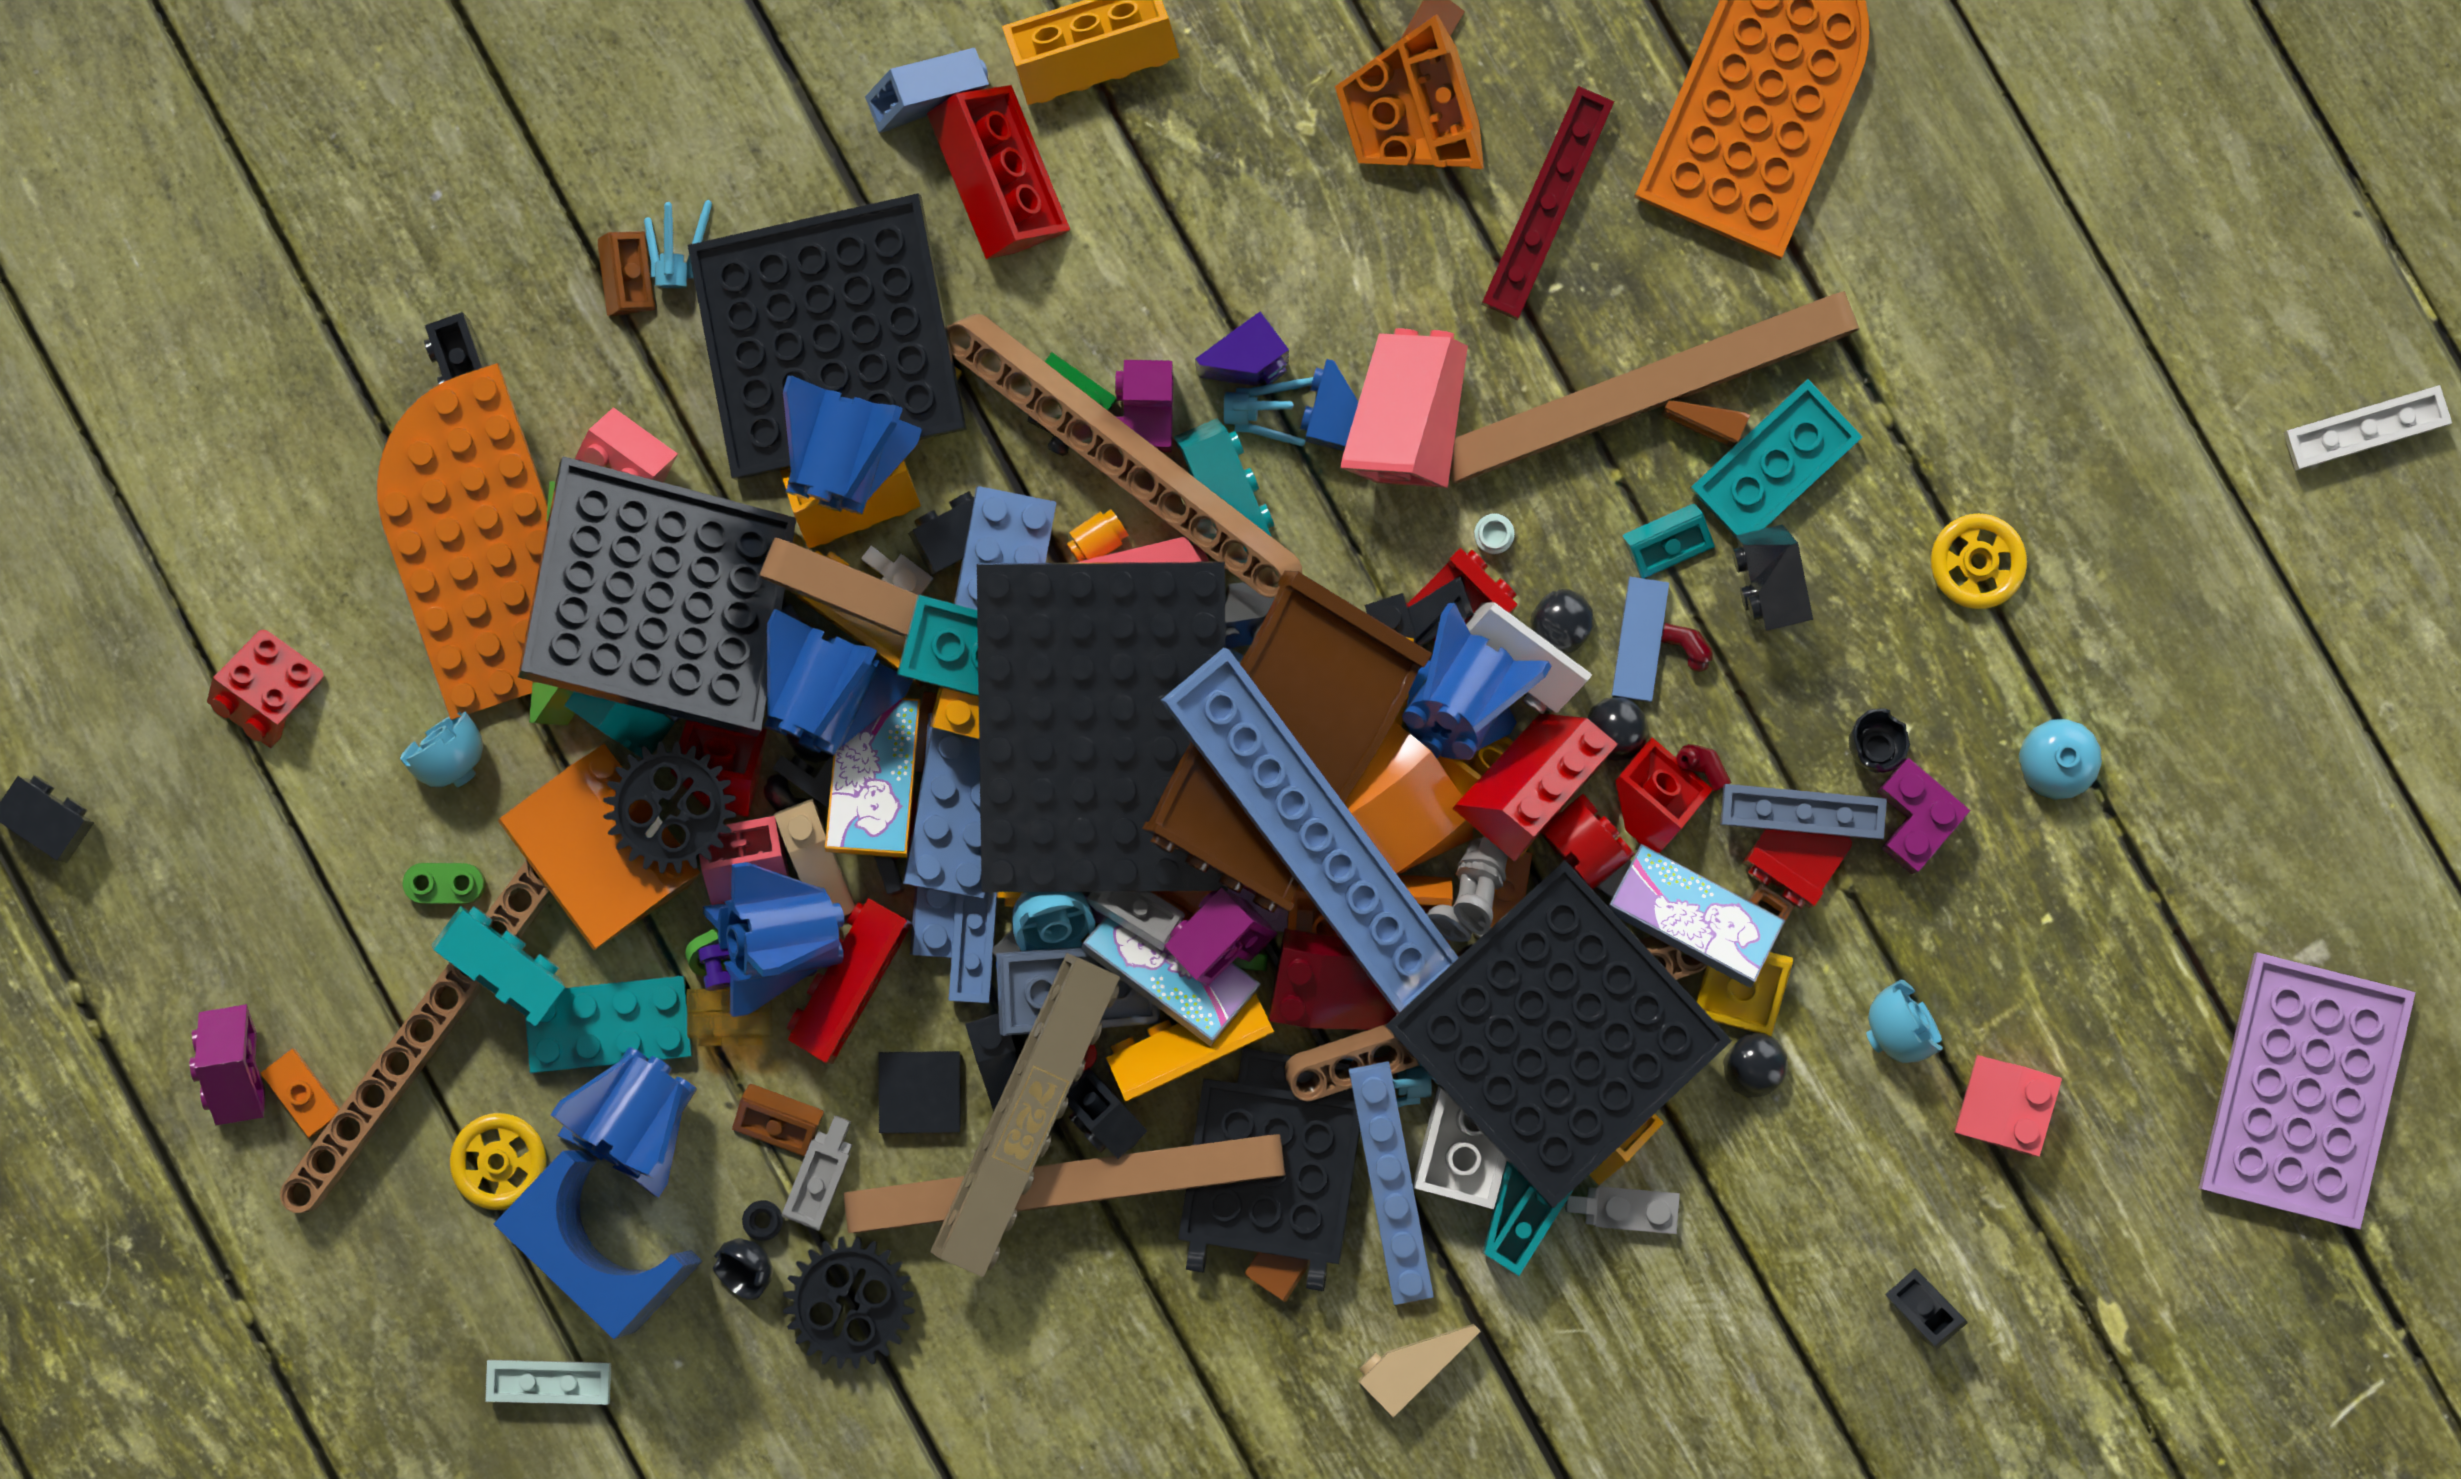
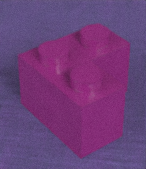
[1115,360,1174,452]
[1876,758,1971,874]
[1164,887,1278,986]
[189,1004,265,1126]

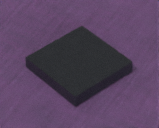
[879,1051,961,1133]

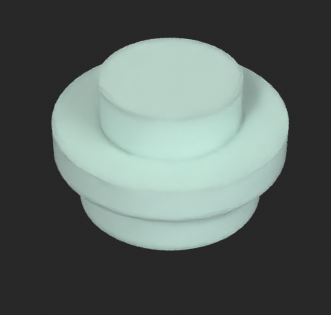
[1474,514,1514,554]

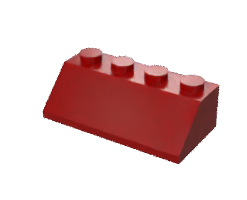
[927,85,1071,259]
[1452,713,1618,861]
[786,898,912,1064]

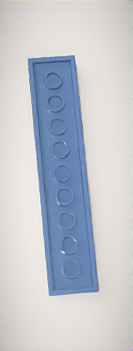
[903,486,1056,898]
[1161,648,1459,1014]

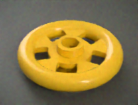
[1931,513,2027,609]
[450,1113,546,1210]

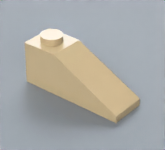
[774,798,856,916]
[1358,1324,1481,1417]

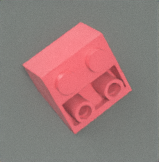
[575,407,678,482]
[699,816,790,905]

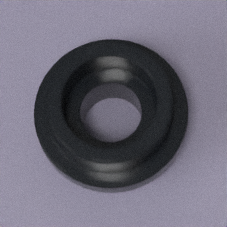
[742,1200,783,1241]

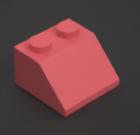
[1954,1055,2062,1157]

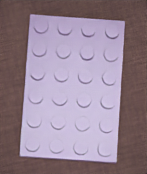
[2199,952,2416,1229]

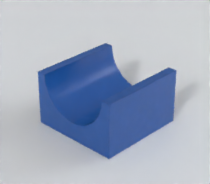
[494,1150,702,1339]

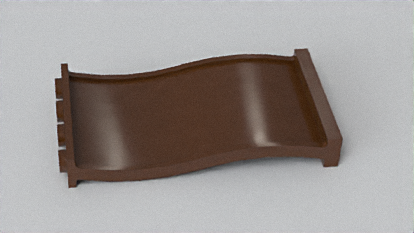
[1142,570,1432,913]

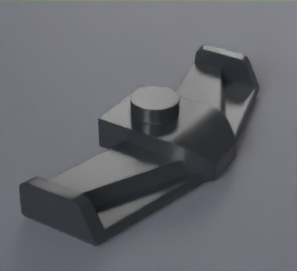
[1364,575,1474,646]

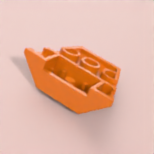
[1335,14,1484,169]
[1344,721,1473,875]

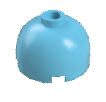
[400,712,483,787]
[2019,719,2102,800]
[1012,892,1095,951]
[1866,980,1943,1063]

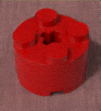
[1541,793,1635,890]

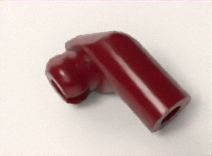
[1661,623,1713,672]
[1676,744,1732,791]

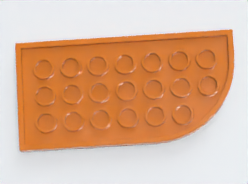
[1634,0,1869,260]
[377,363,548,720]

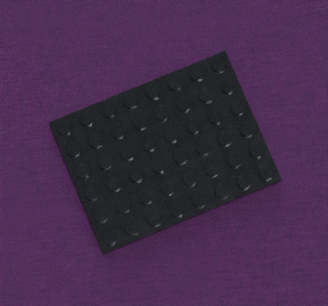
[977,561,1228,892]

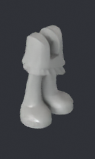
[1427,836,1508,942]

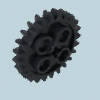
[603,742,736,874]
[783,1236,916,1369]

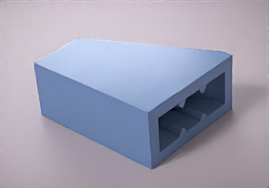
[865,48,989,133]

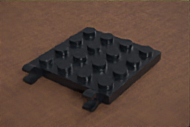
[1178,1078,1360,1291]

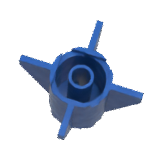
[783,376,922,515]
[1402,603,1552,760]
[764,609,913,756]
[703,862,844,1017]
[550,1047,697,1198]

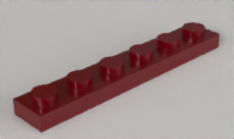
[1481,86,1615,320]

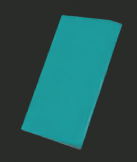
[1623,504,1715,579]

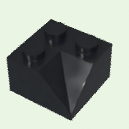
[1732,524,1813,631]

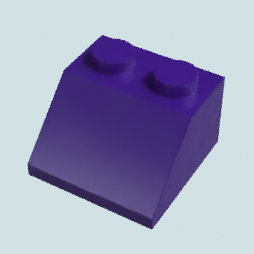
[1195,311,1289,386]

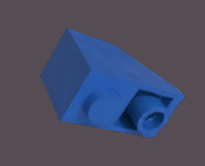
[1300,359,1359,452]

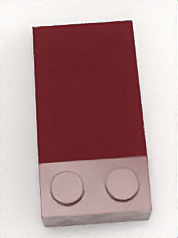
[1269,928,1397,1030]

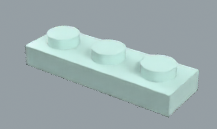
[486,1360,611,1405]

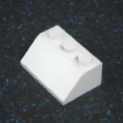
[1466,602,1592,714]
[1412,1086,1507,1209]

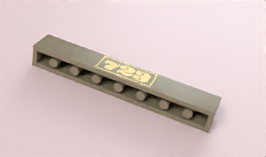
[930,953,1120,1277]

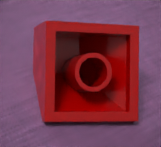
[671,720,767,817]
[1615,737,1713,853]

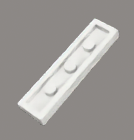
[2284,385,2452,471]

